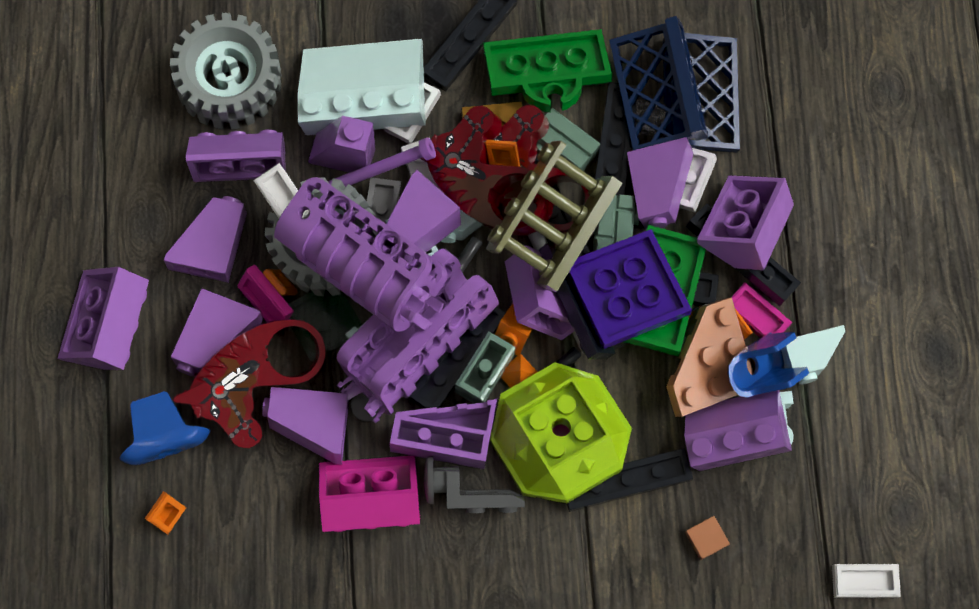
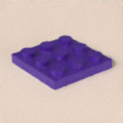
[568,229,692,349]

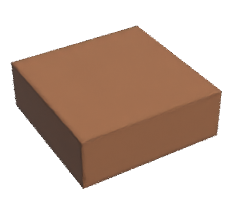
[685,516,730,560]

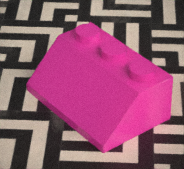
[319,456,420,532]

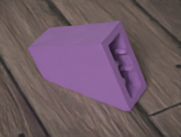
[308,115,375,173]
[627,137,693,229]
[383,170,461,263]
[164,196,247,283]
[505,245,575,340]
[171,288,263,376]
[263,387,349,465]

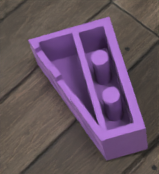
[390,399,497,469]

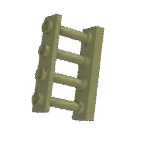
[486,141,623,292]

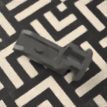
[424,456,525,513]

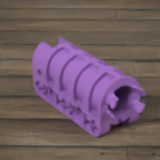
[274,177,447,332]
[337,249,499,423]

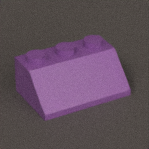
[186,130,286,182]
[697,176,794,270]
[57,267,149,370]
[684,390,792,471]

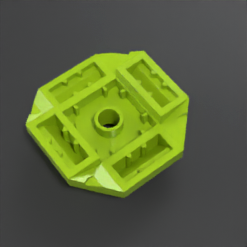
[490,362,632,503]

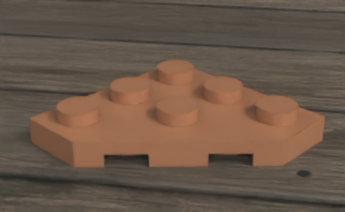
[666,297,754,417]

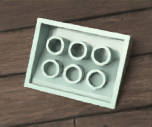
[298,39,426,135]

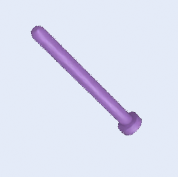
[328,137,436,187]

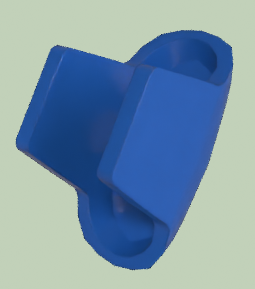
[728,332,809,398]
[120,391,210,466]

